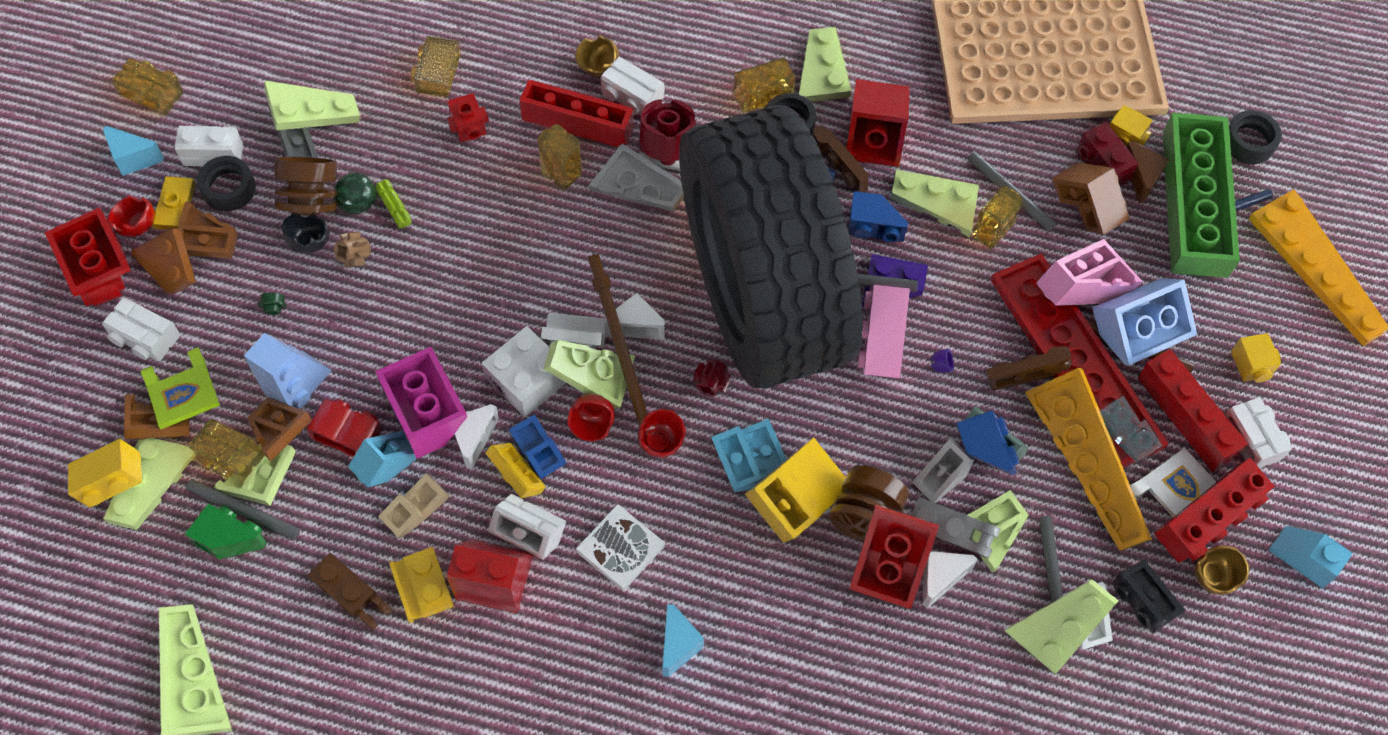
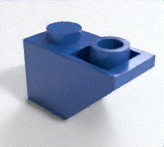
[848,191,908,242]
[956,410,1019,475]

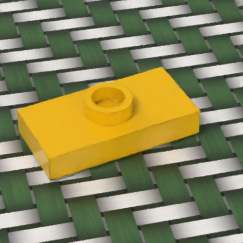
[153,176,196,230]
[485,443,546,498]

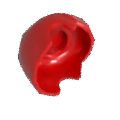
[107,195,156,238]
[567,393,615,442]
[637,408,686,459]

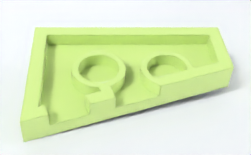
[799,27,851,102]
[264,81,360,130]
[891,170,979,237]
[543,340,635,409]
[103,438,201,530]
[1005,579,1118,674]

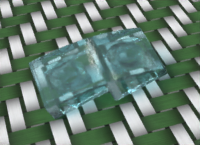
[1100,396,1162,462]

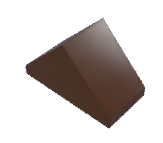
[1126,141,1169,204]

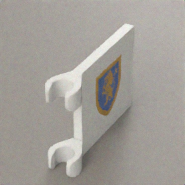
[1131,448,1216,517]

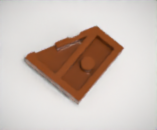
[178,201,238,259]
[131,228,196,294]
[124,394,190,440]
[247,397,312,461]

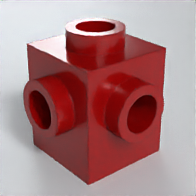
[447,93,489,143]

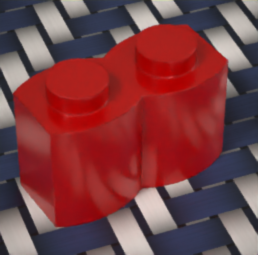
[306,399,382,457]

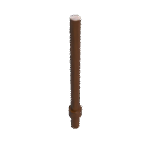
[588,254,648,427]

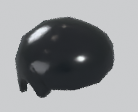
[281,213,330,254]

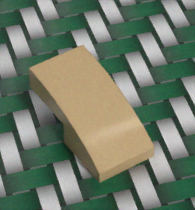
[378,473,450,538]

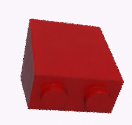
[846,79,910,167]
[446,539,533,613]

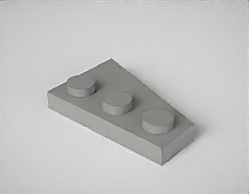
[588,144,684,212]

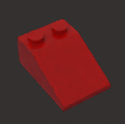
[44,207,131,297]
[849,505,939,609]

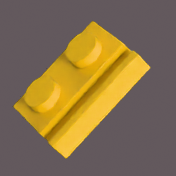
[389,547,454,623]

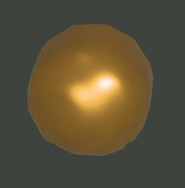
[575,35,619,77]
[1195,545,1250,595]

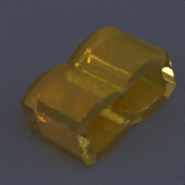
[973,186,1023,249]

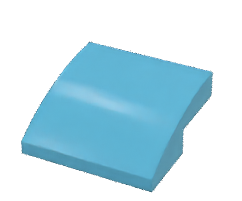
[711,418,786,492]

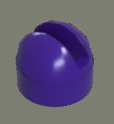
[930,349,954,373]

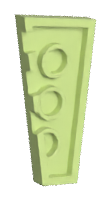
[159,604,232,735]

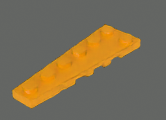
[1249,189,1388,347]
[1025,368,1152,551]

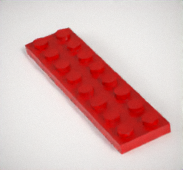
[990,253,1169,468]

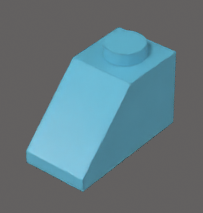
[348,430,416,487]
[1269,526,1353,589]

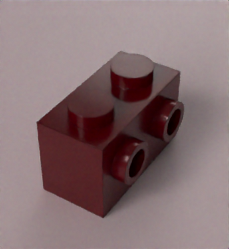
[1076,122,1139,186]

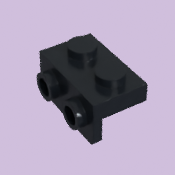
[1112,559,1186,634]

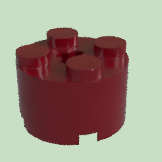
[639,99,696,166]

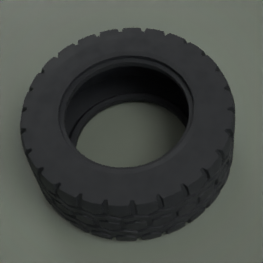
[679,105,863,389]

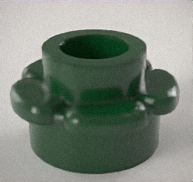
[257,293,287,315]

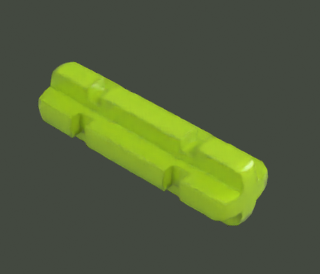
[375,179,412,229]

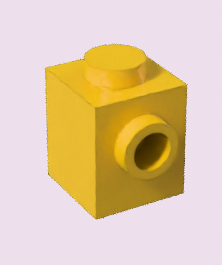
[1109,104,1153,147]
[1231,333,1281,383]

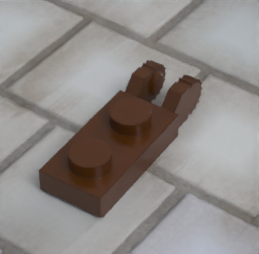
[813,125,868,192]
[986,345,1072,391]
[307,552,392,630]

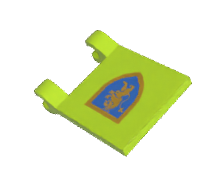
[141,347,220,429]

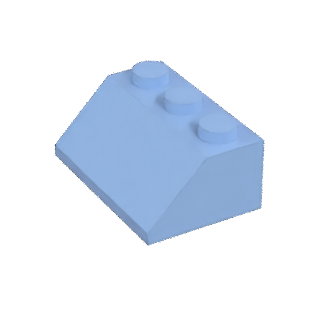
[1093,278,1197,365]

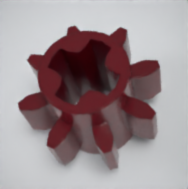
[693,359,731,396]

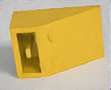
[745,437,846,543]

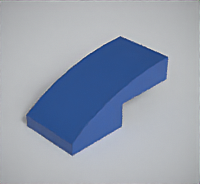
[508,414,567,480]

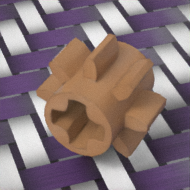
[334,232,371,268]

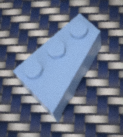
[244,333,332,408]

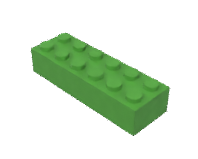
[1163,112,1240,278]

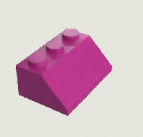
[375,347,468,459]

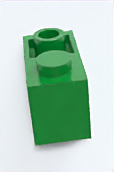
[185,503,267,560]

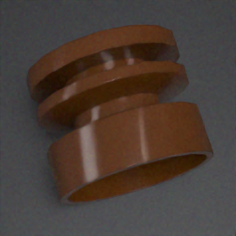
[275,157,337,215]
[829,465,910,542]

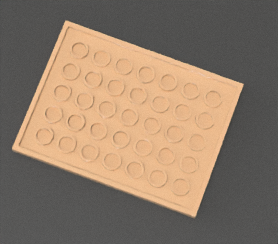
[931,0,1169,124]

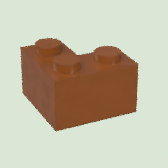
[1052,162,1130,235]

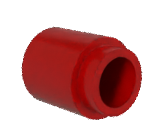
[80,276,126,307]

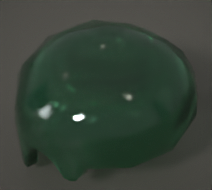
[333,172,377,215]

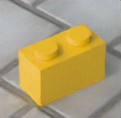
[68,439,142,508]

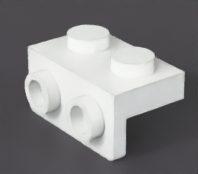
[541,313,606,349]

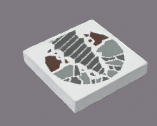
[576,504,665,592]

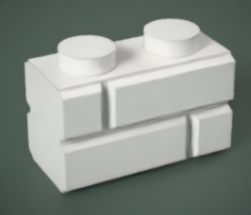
[601,57,664,115]
[175,126,243,166]
[103,298,180,361]
[1225,397,1292,468]
[488,494,566,559]

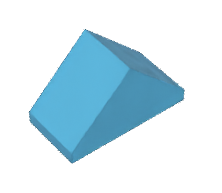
[103,126,164,176]
[663,604,704,677]

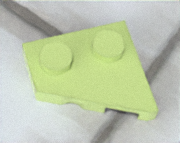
[967,490,1029,573]

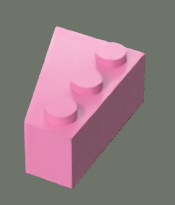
[1036,239,1143,305]
[857,285,910,378]

